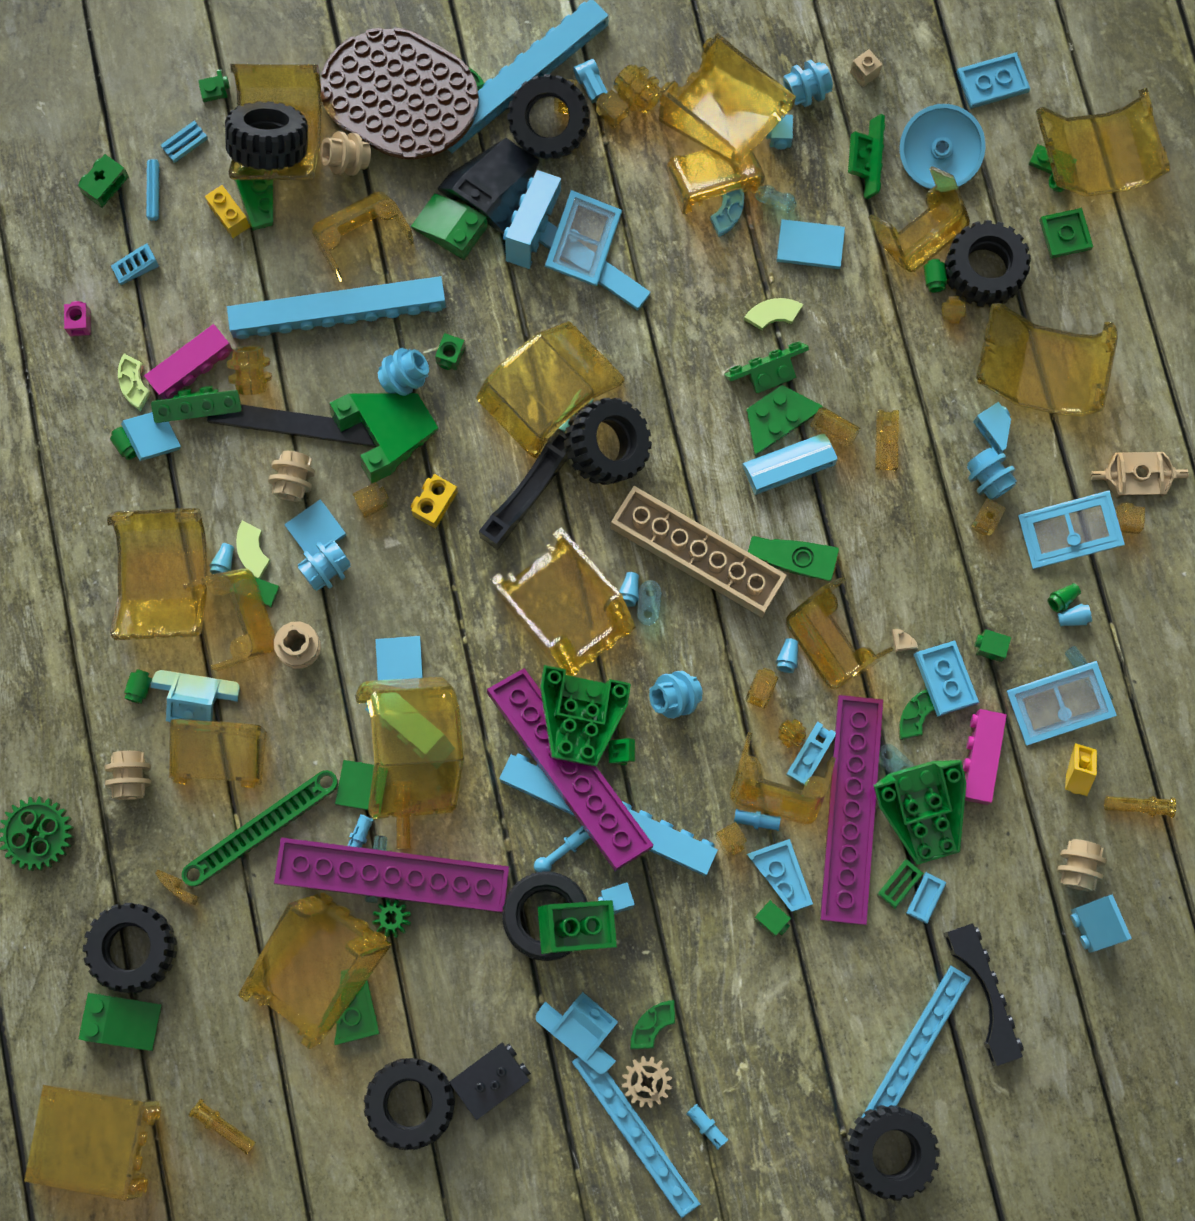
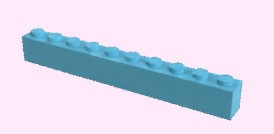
[448,0,609,153]
[227,276,446,339]
[499,753,718,877]

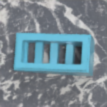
[111,243,159,285]

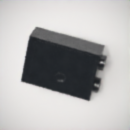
[449,1042,531,1120]

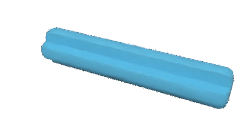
[146,159,159,221]

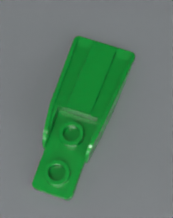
[748,536,839,581]

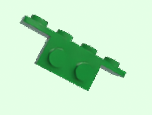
[848,114,886,199]
[724,342,809,393]
[151,386,242,423]

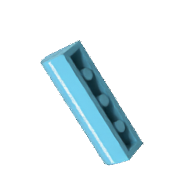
[742,433,838,495]

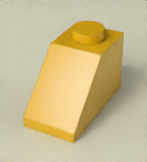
[1065,743,1097,796]

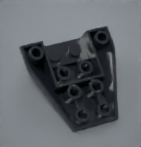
[437,138,539,235]

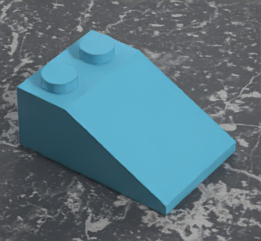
[1070,895,1132,953]

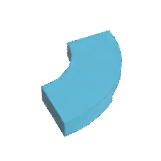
[710,182,744,237]

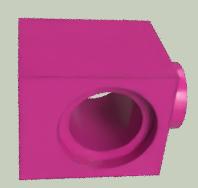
[64,301,91,336]

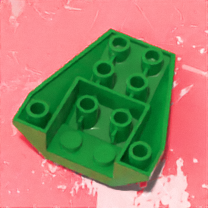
[540,665,631,767]
[873,760,967,865]

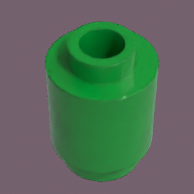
[923,259,947,293]
[110,427,137,460]
[124,669,152,704]

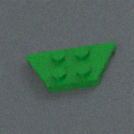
[746,385,824,456]

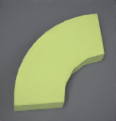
[744,298,803,330]
[118,354,152,412]
[236,520,270,579]

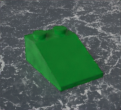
[411,193,488,260]
[537,900,617,954]
[78,993,162,1051]

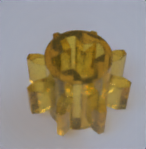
[941,296,966,324]
[778,719,806,748]

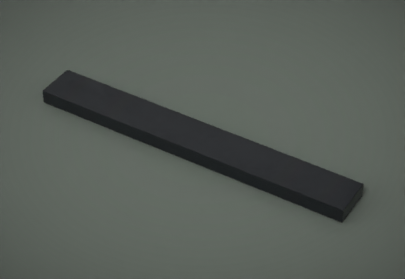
[207,404,376,447]

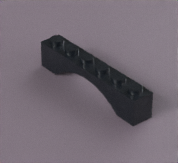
[479,428,569,550]
[943,923,1024,1066]

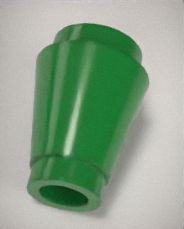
[1047,583,1081,613]

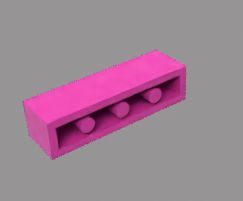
[144,324,233,400]
[963,709,1007,805]

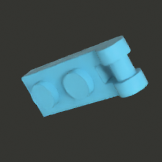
[786,721,835,786]

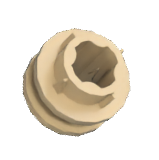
[320,131,371,176]
[268,451,315,502]
[274,621,321,669]
[104,751,151,800]
[1057,839,1107,892]

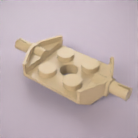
[1091,452,1189,498]

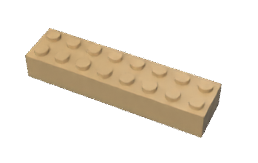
[611,486,787,618]

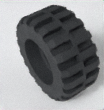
[507,74,590,159]
[225,101,308,171]
[945,220,1031,307]
[564,397,652,485]
[83,903,177,993]
[364,1058,455,1150]
[845,1105,940,1201]

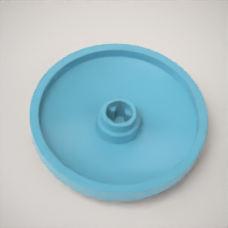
[899,104,986,191]

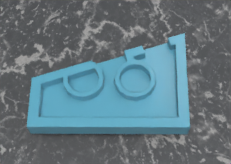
[747,839,813,912]

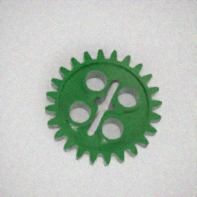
[0,796,74,871]

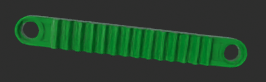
[182,770,338,887]

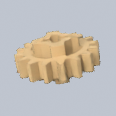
[622,1056,672,1108]

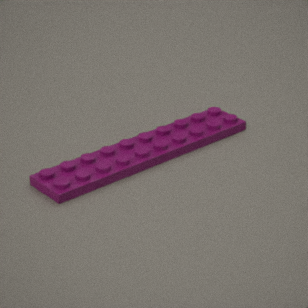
[487,668,654,871]
[820,695,883,925]
[274,838,509,913]

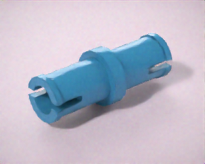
[734,809,781,831]

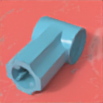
[573,59,608,103]

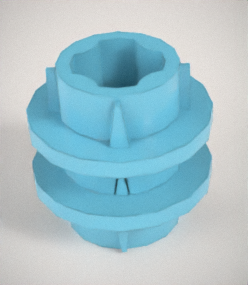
[783,60,833,107]
[378,348,429,396]
[967,447,1017,501]
[298,540,351,591]
[649,671,703,719]

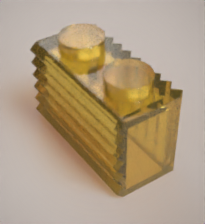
[810,407,861,447]
[745,668,779,709]

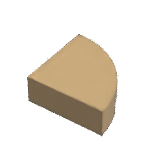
[892,629,918,652]

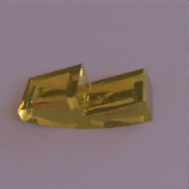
[155,869,199,905]

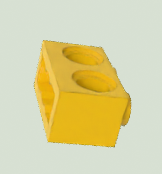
[204,185,250,238]
[411,474,458,529]

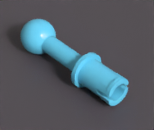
[534,826,590,872]

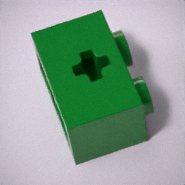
[78,154,129,208]

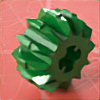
[372,899,411,938]

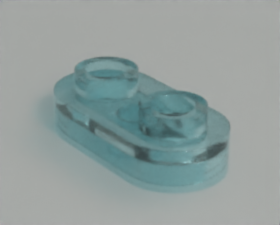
[755,185,797,213]
[637,580,661,625]
[879,744,914,774]

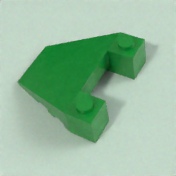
[329,393,439,484]

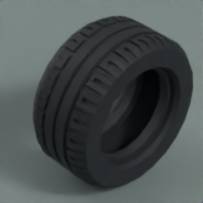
[502,871,588,961]

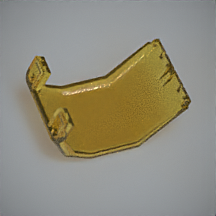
[228,64,322,180]
[1036,88,1170,197]
[976,303,1118,417]
[476,321,625,458]
[107,508,207,640]
[355,677,464,819]

